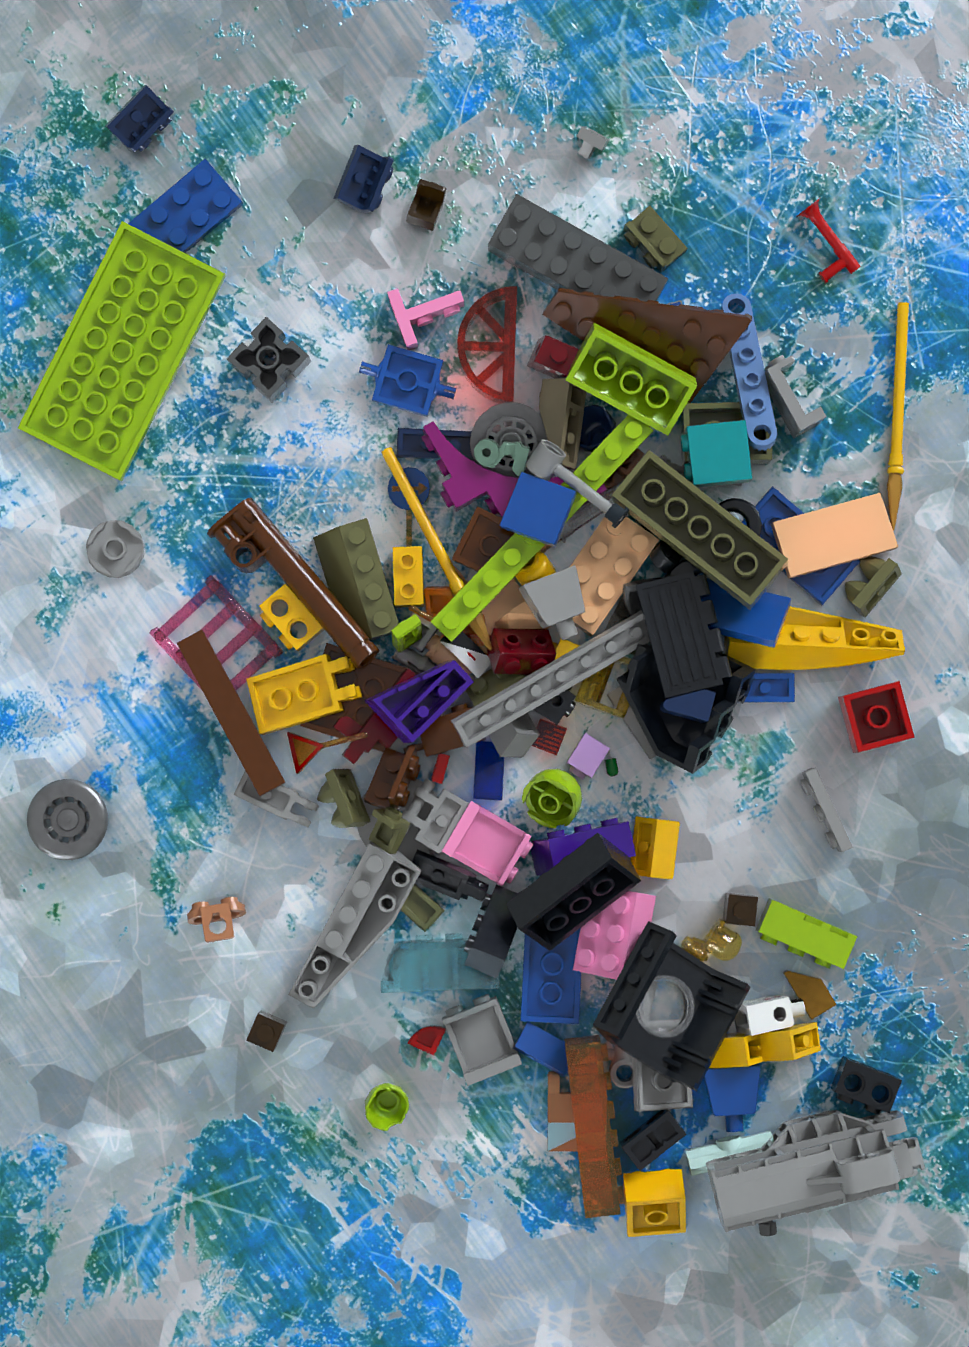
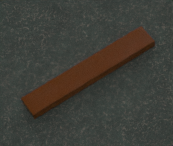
[177,629,286,797]

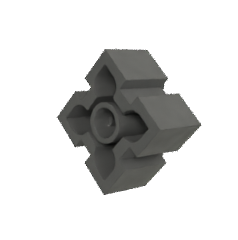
[227,317,311,403]

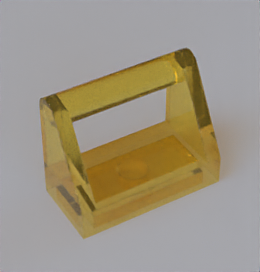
[575,657,631,719]

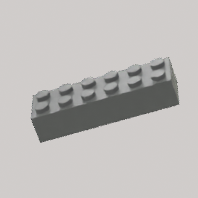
[488,194,668,301]

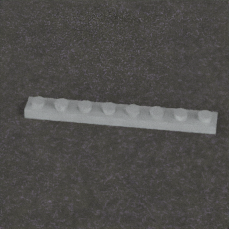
[451,610,650,748]

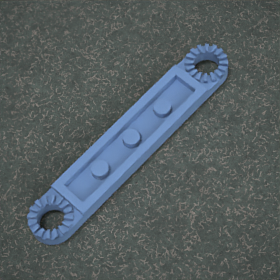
[722,294,777,451]

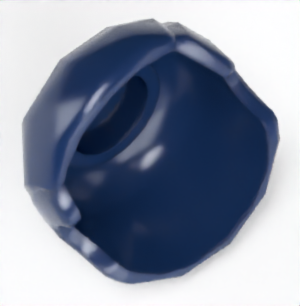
[579,404,617,452]

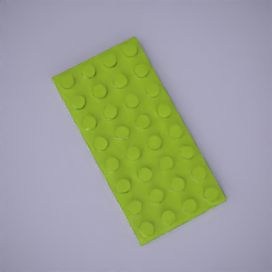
[18,221,226,481]

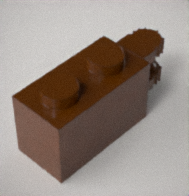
[403,703,486,757]

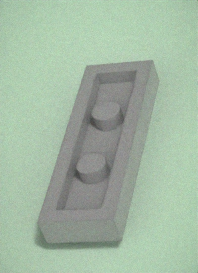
[800,768,853,852]

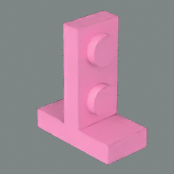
[387,288,464,350]

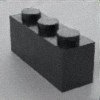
[463,884,518,978]

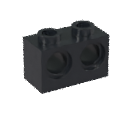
[831,1056,902,1115]
[620,1109,687,1171]

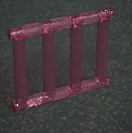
[149,575,283,691]

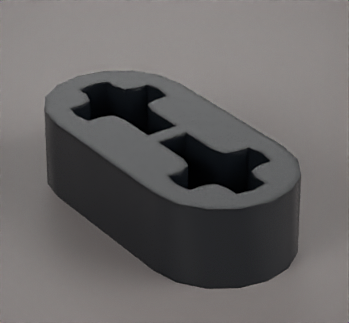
[650,540,682,573]

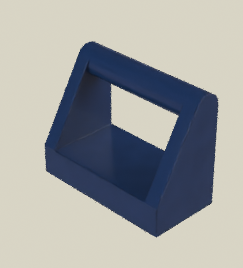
[659,689,716,723]

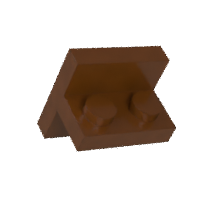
[452,506,515,572]

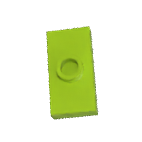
[391,614,422,653]

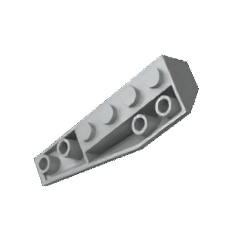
[288,841,422,1008]

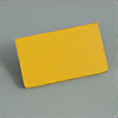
[630,816,680,879]

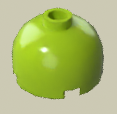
[522,769,583,828]

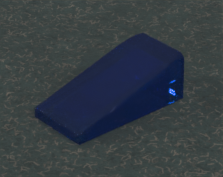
[473,741,504,800]

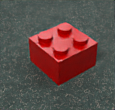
[838,681,915,753]

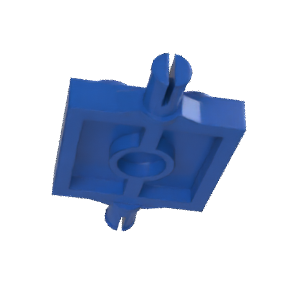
[359,344,457,417]

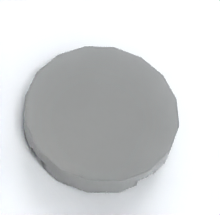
[86,520,145,578]

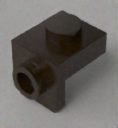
[406,179,446,231]

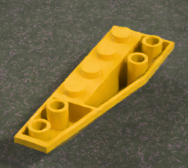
[724,606,905,670]

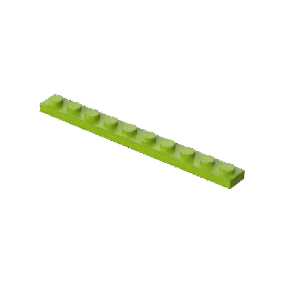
[430,415,654,642]

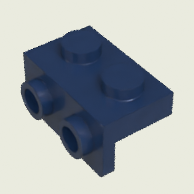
[105,85,174,153]
[333,145,394,213]

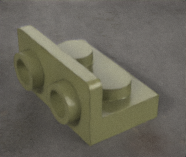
[623,206,688,273]

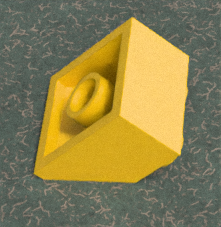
[623,1169,686,1237]

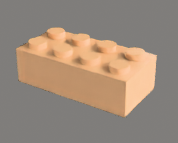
[570,517,660,637]

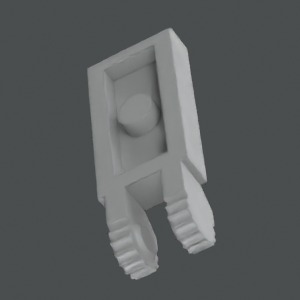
[234,770,319,827]

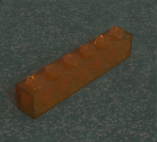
[564,1035,625,1218]

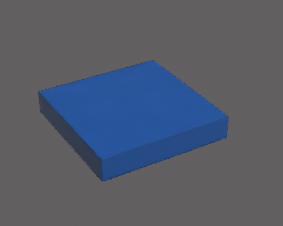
[500,472,577,547]

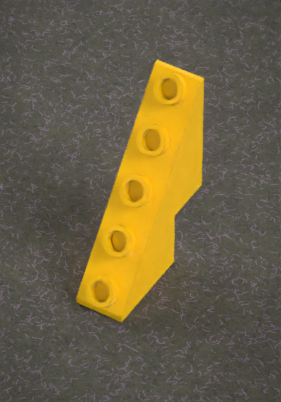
[709,1022,821,1068]

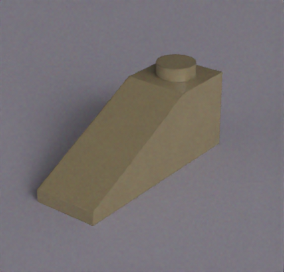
[539,378,586,470]

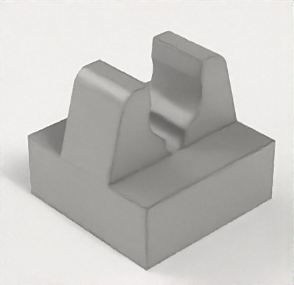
[576,126,610,159]

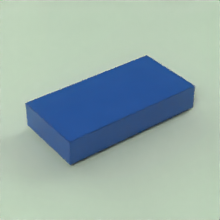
[513,1022,578,1077]

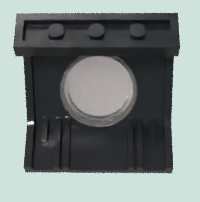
[593,921,750,1091]

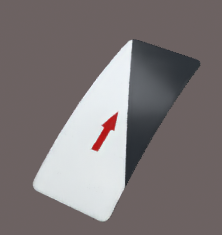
[440,631,491,678]

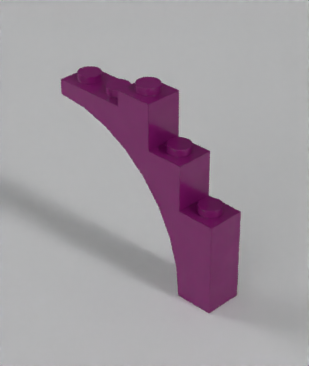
[421,421,607,518]

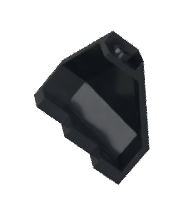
[617,644,756,774]

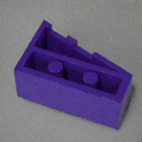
[364,660,474,743]

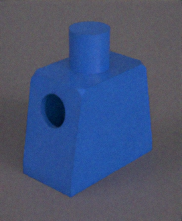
[704,1064,760,1132]

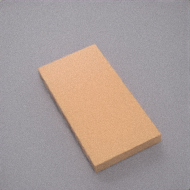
[771,493,898,579]

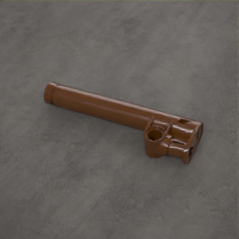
[207,497,380,669]

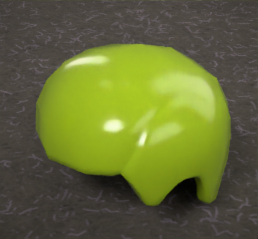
[365,1083,409,1131]

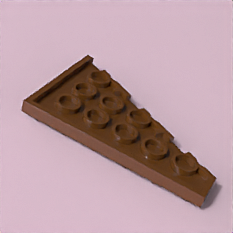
[542,288,752,403]

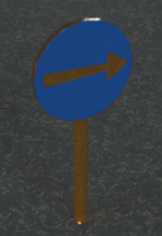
[387,467,430,547]

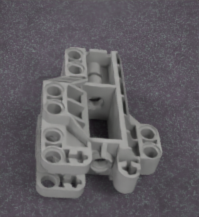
[706,1110,925,1232]

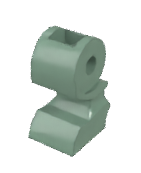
[474,438,530,476]

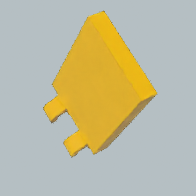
[246,654,362,735]

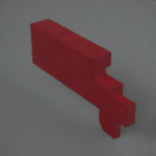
[333,668,416,764]

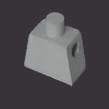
[519,565,585,640]

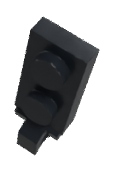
[412,849,489,901]

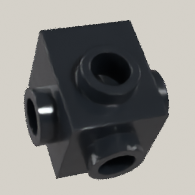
[533,686,576,725]

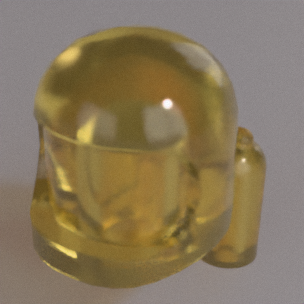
[681,918,742,961]

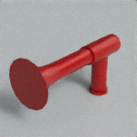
[796,198,861,283]

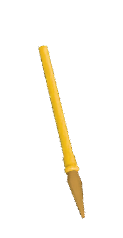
[887,302,909,531]
[381,447,492,650]

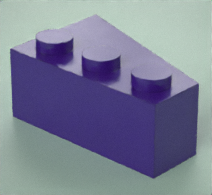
[530,818,636,876]

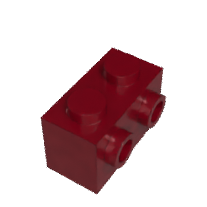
[487,628,556,675]

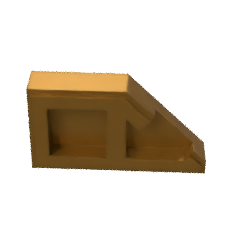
[783,970,836,1020]

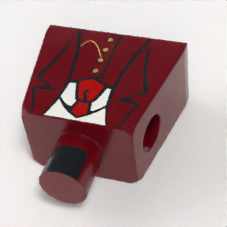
[527,335,579,378]

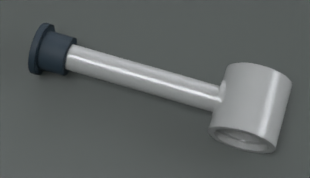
[525,439,629,528]

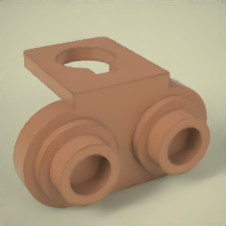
[187,897,246,943]

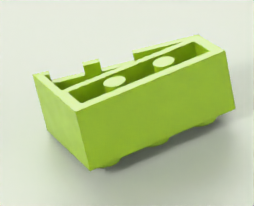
[756,898,858,969]

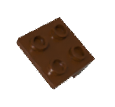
[364,745,421,810]

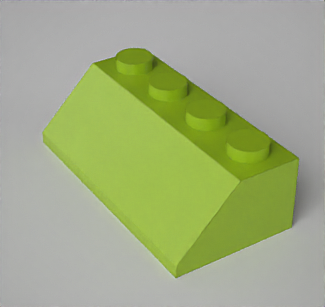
[565,323,697,436]

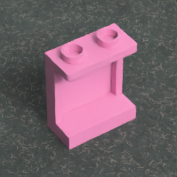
[442,801,533,886]

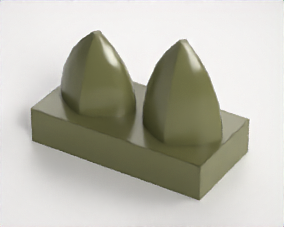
[845,556,902,618]
[317,769,371,828]

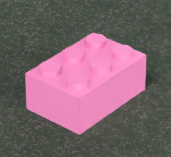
[573,891,656,980]

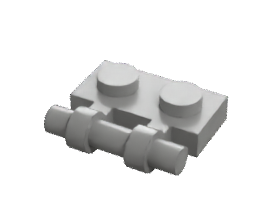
[401,779,469,854]

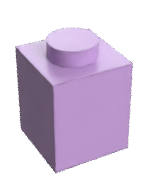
[566,733,610,780]

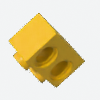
[393,546,424,608]
[259,584,324,652]

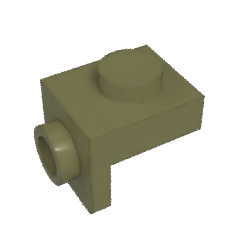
[369,807,411,854]

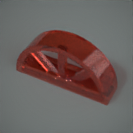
[457,286,517,404]

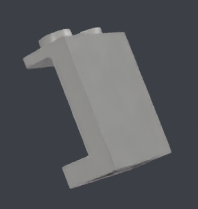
[764,355,826,439]
[442,994,522,1086]

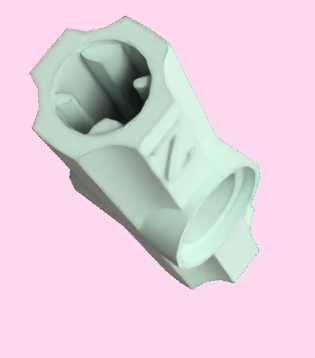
[685,1130,774,1176]

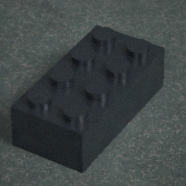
[506,833,641,951]

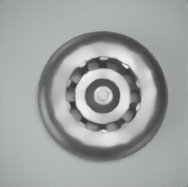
[470,402,548,478]
[27,779,108,860]

